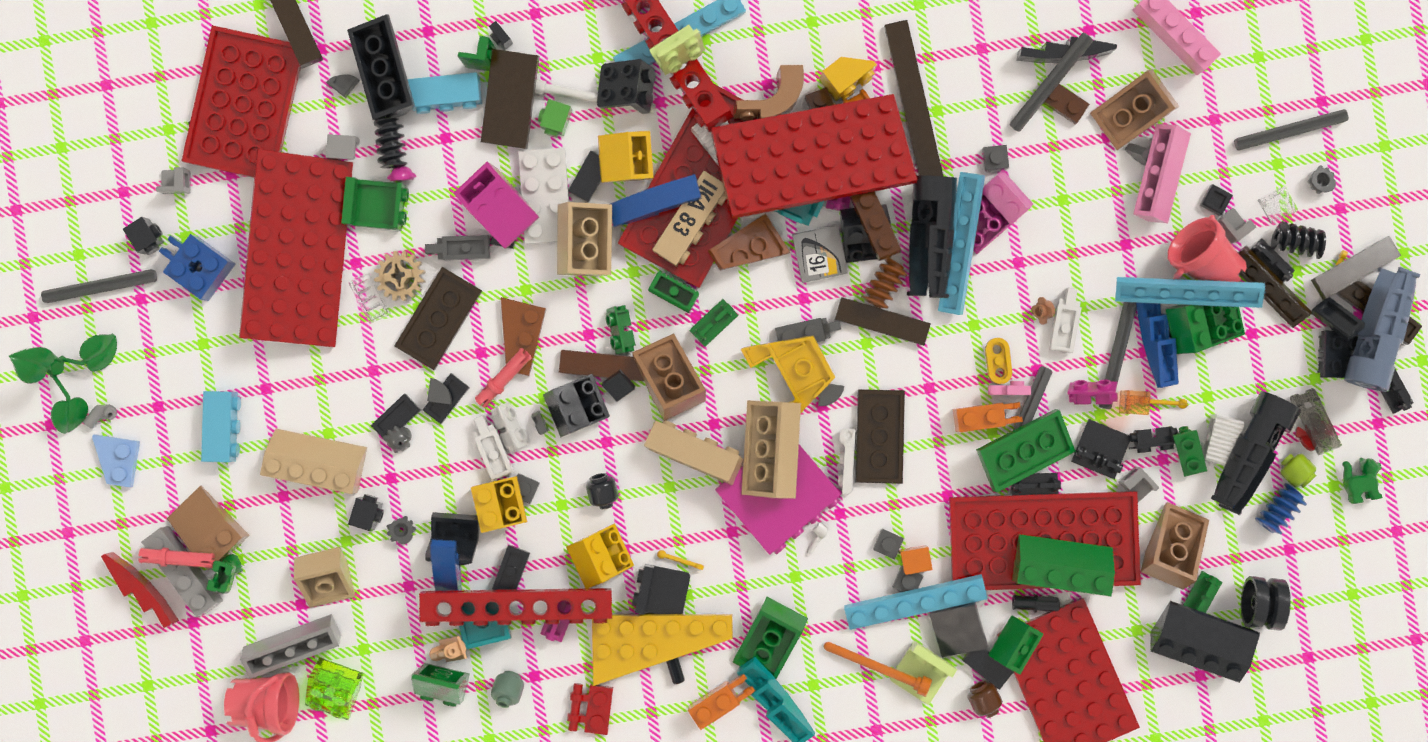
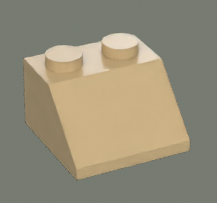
[294,547,355,608]

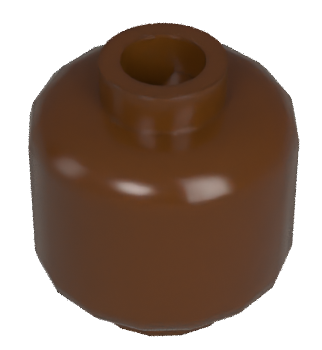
[967,681,1003,718]

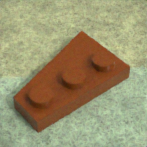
[708,213,791,271]
[501,297,547,376]

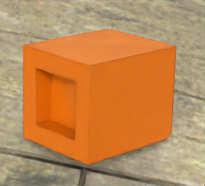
[899,545,933,575]

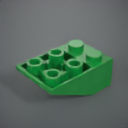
[1165,304,1245,354]

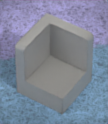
[326,134,360,160]
[156,167,191,194]
[1217,208,1256,244]
[1118,467,1160,502]

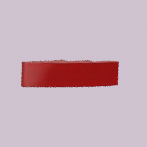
[101,552,179,628]

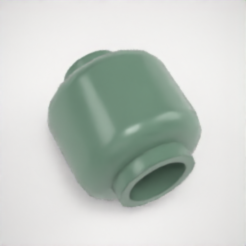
[491,671,524,708]

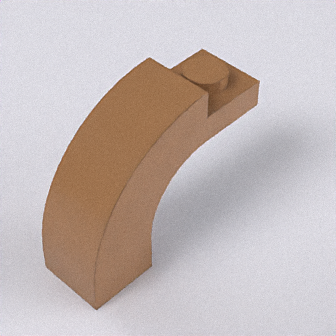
[733,65,804,121]

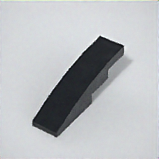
[1016,36,1117,63]

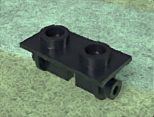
[1251,238,1295,282]
[1380,369,1414,414]
[1129,426,1178,453]
[1011,473,1061,495]

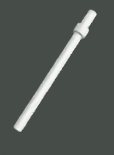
[535,79,655,114]

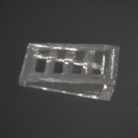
[348,271,391,324]

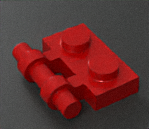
[567,683,614,735]

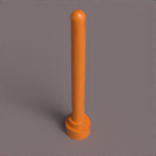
[824,642,932,697]

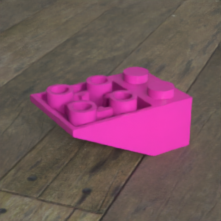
[453,161,539,249]
[973,170,1033,254]

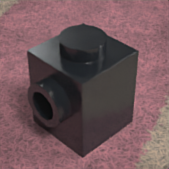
[122,217,164,255]
[348,494,384,531]

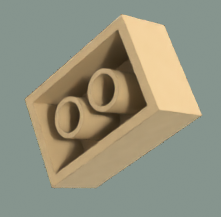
[557,202,612,277]

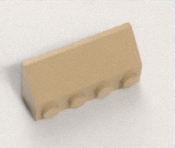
[742,400,801,498]
[260,428,368,494]

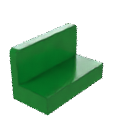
[457,36,496,72]
[989,615,1044,674]

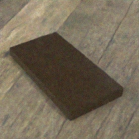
[480,49,540,149]
[394,267,483,370]
[855,389,905,484]

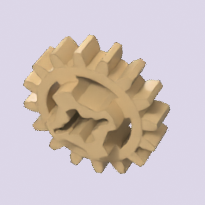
[374,251,426,301]

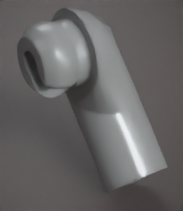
[83,404,117,429]

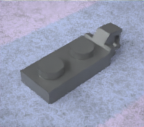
[425,235,491,261]
[775,318,842,342]

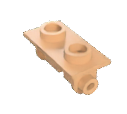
[429,636,467,662]

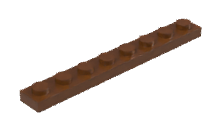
[805,87,901,261]

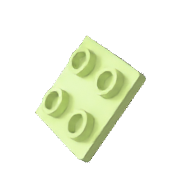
[649,25,705,76]
[890,640,957,705]

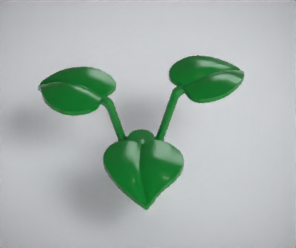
[9,333,117,434]

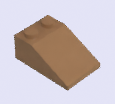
[1090,69,1180,150]
[632,333,706,421]
[167,485,250,571]
[1141,502,1209,590]

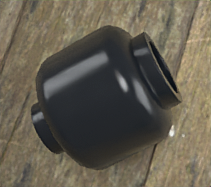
[586,473,619,509]

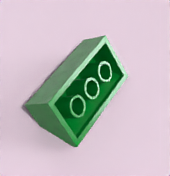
[1012,534,1115,597]

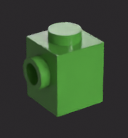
[538,99,572,138]

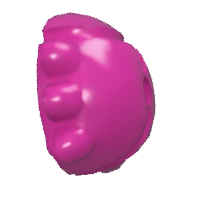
[387,166,417,181]

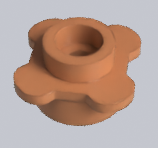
[1031,297,1055,325]

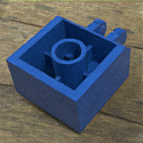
[159,234,236,301]

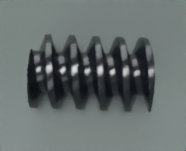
[373,118,408,169]
[1271,221,1326,259]

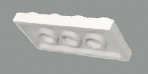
[518,148,569,245]

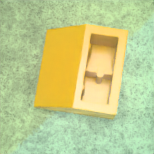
[819,57,877,102]
[598,131,654,183]
[470,476,528,533]
[566,523,634,588]

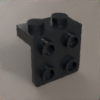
[597,59,656,114]
[425,512,479,565]
[632,564,690,615]

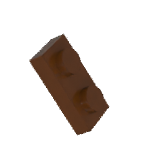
[1043,84,1090,125]

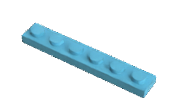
[613,0,746,65]
[938,172,985,315]
[1115,277,1265,308]
[844,574,988,630]

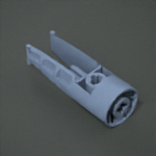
[1344,267,1421,392]

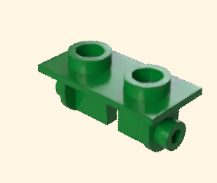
[689,299,739,347]
[605,305,636,355]
[1173,426,1207,477]
[1183,571,1223,613]

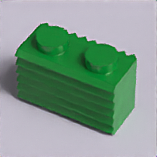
[648,270,699,314]

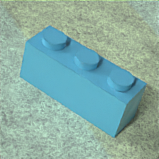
[408,72,483,114]
[201,391,241,462]

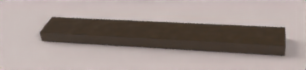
[884,20,943,176]

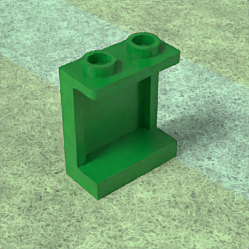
[341,177,409,231]

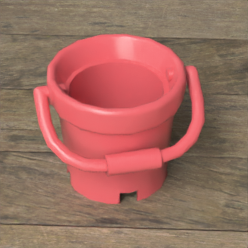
[1168,215,1247,282]
[224,672,299,742]

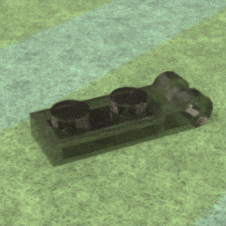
[1290,388,1342,456]

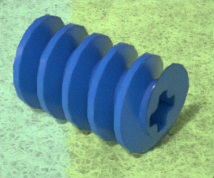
[1255,483,1307,535]

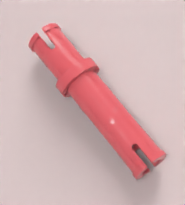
[475,348,532,408]
[138,547,215,568]

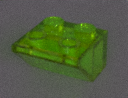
[305,657,363,721]

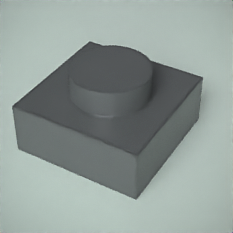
[982,145,1009,171]
[517,473,540,504]
[873,528,904,560]
[892,565,924,592]

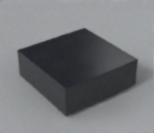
[1200,184,1233,216]
[602,369,635,402]

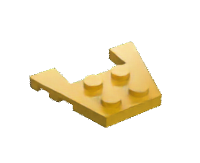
[741,335,836,414]

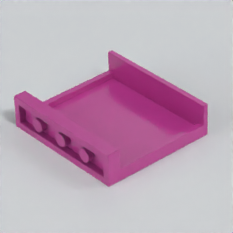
[715,444,842,555]

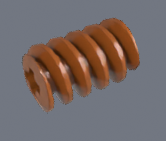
[861,258,908,309]

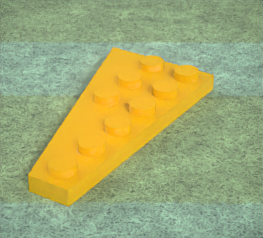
[592,614,733,686]

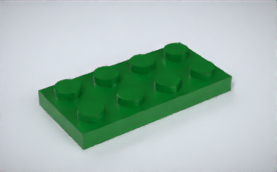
[976,409,1076,493]

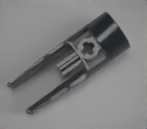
[907,175,958,298]
[1211,391,1301,516]

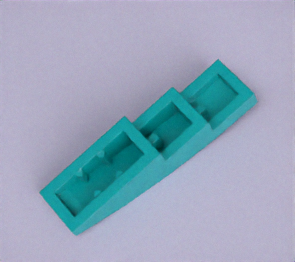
[737,657,815,742]

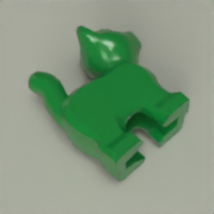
[1342,457,1383,504]
[206,554,243,594]

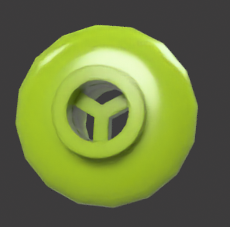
[1280,453,1317,488]

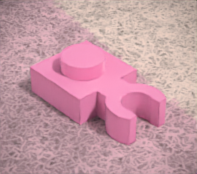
[988,381,1031,395]

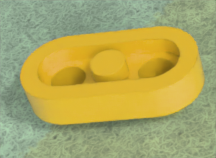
[985,338,1012,384]

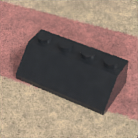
[347,14,415,120]
[1150,601,1260,683]

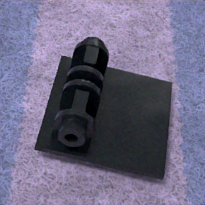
[1317,330,1359,378]
[1071,419,1130,480]

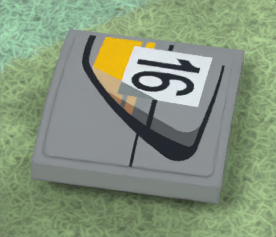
[792,225,848,283]

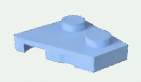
[92,434,140,487]

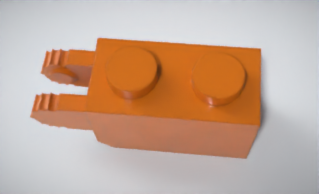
[952,402,1023,433]
[688,674,755,730]

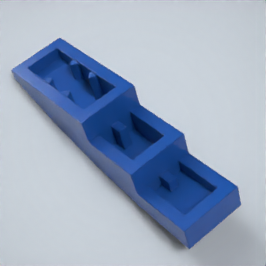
[610,174,702,227]
[1136,302,1179,388]
[430,540,462,591]

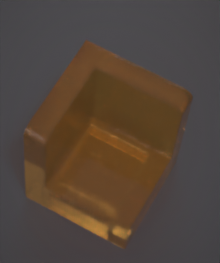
[1119,390,1151,415]

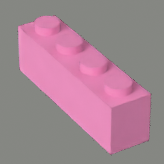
[1132,0,1221,76]
[1133,124,1191,224]

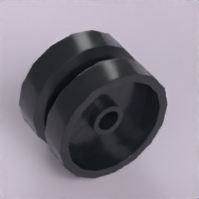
[1240,576,1291,631]

